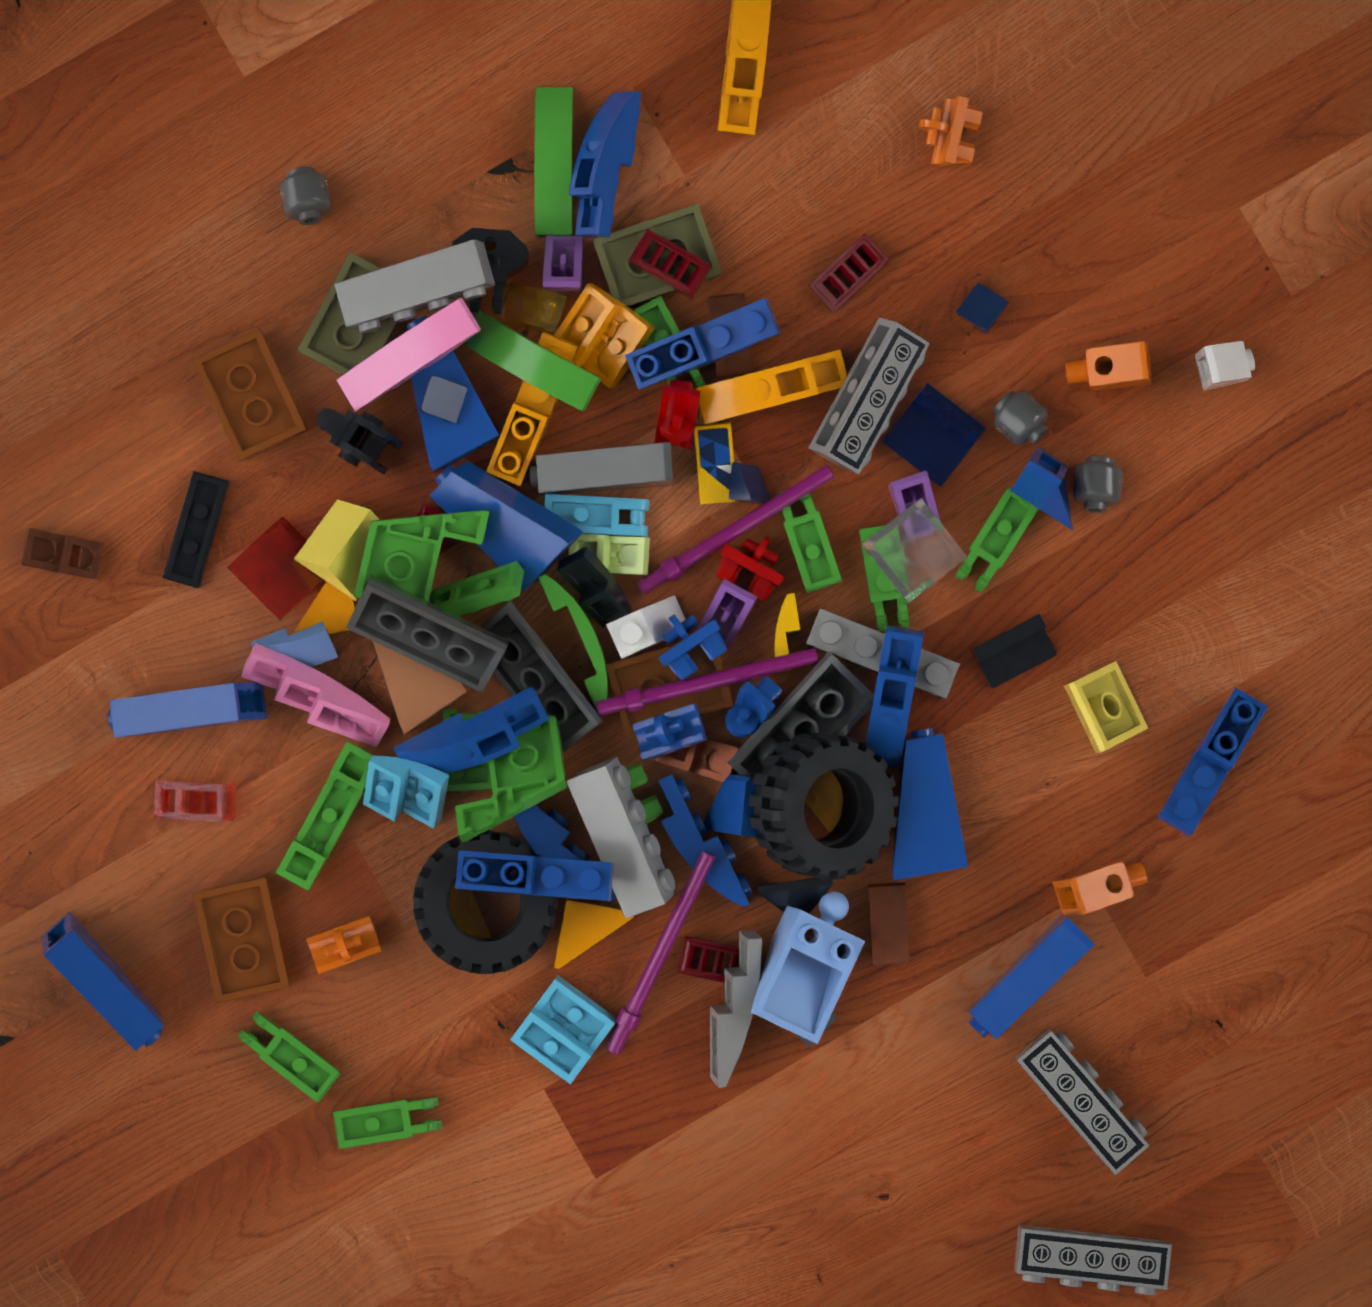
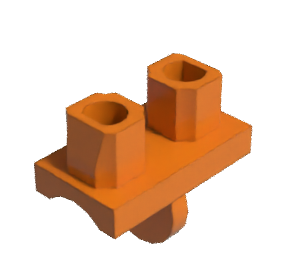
[918,96,983,167]
[306,916,383,974]

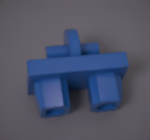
[658,614,727,680]
[725,676,782,738]
[632,704,707,761]

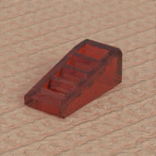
[154,781,236,822]

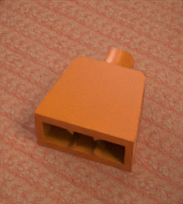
[1065,341,1153,391]
[1052,861,1147,917]

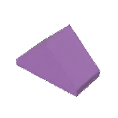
[543,235,583,294]
[888,471,942,541]
[697,579,757,650]

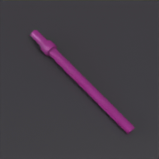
[637,465,835,594]
[596,648,818,716]
[606,850,716,1055]

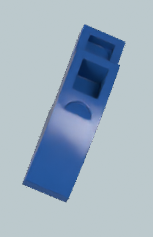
[569,91,641,238]
[625,298,781,390]
[866,625,924,769]
[394,686,549,773]
[1157,688,1268,837]
[658,774,753,907]
[514,805,616,902]
[455,850,614,901]

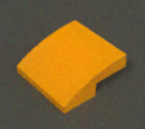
[554,283,655,388]

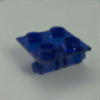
[882,383,986,487]

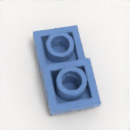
[251,622,338,667]

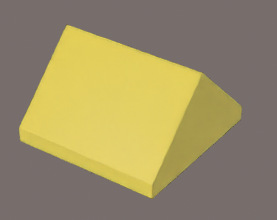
[294,499,380,601]
[1064,661,1148,753]

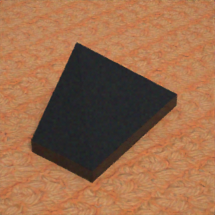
[757,878,834,914]

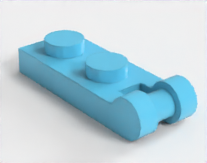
[545,494,650,538]

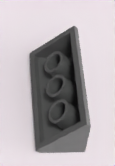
[346,575,508,693]
[481,602,604,753]
[727,652,874,786]

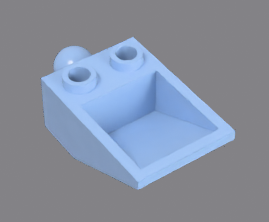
[751,891,865,1044]

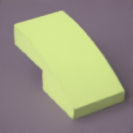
[569,534,650,575]

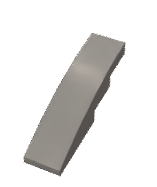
[710,930,762,1088]

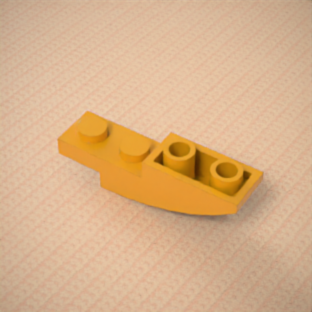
[717,0,771,135]
[486,331,579,486]
[694,349,847,425]

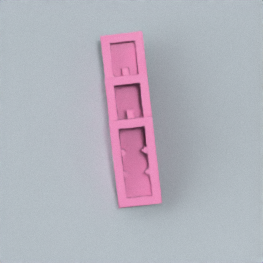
[336,298,481,412]
[241,643,391,747]

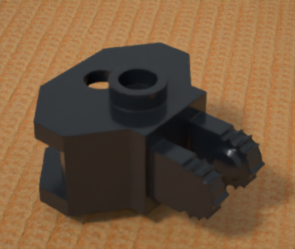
[452,228,529,314]
[316,408,403,475]

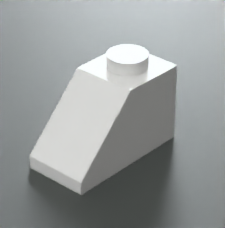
[1195,341,1255,391]
[606,595,685,660]

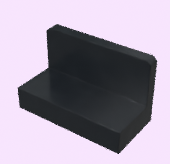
[971,614,1057,688]

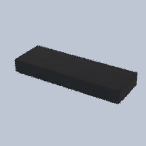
[162,471,231,589]

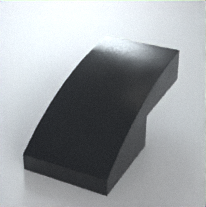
[557,546,632,628]

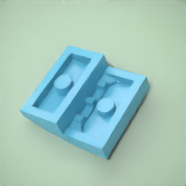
[363,756,449,829]
[510,975,616,1084]

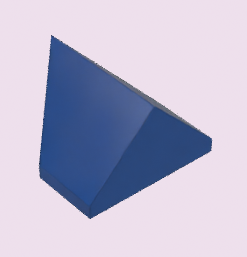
[1010,447,1073,530]
[703,774,759,836]

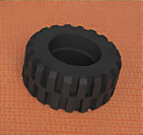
[749,732,899,880]
[413,830,558,974]

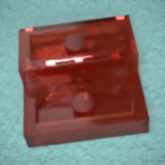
[227,516,324,621]

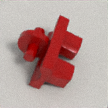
[654,379,701,450]
[716,536,785,602]

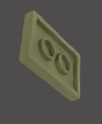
[592,204,722,307]
[297,252,399,375]

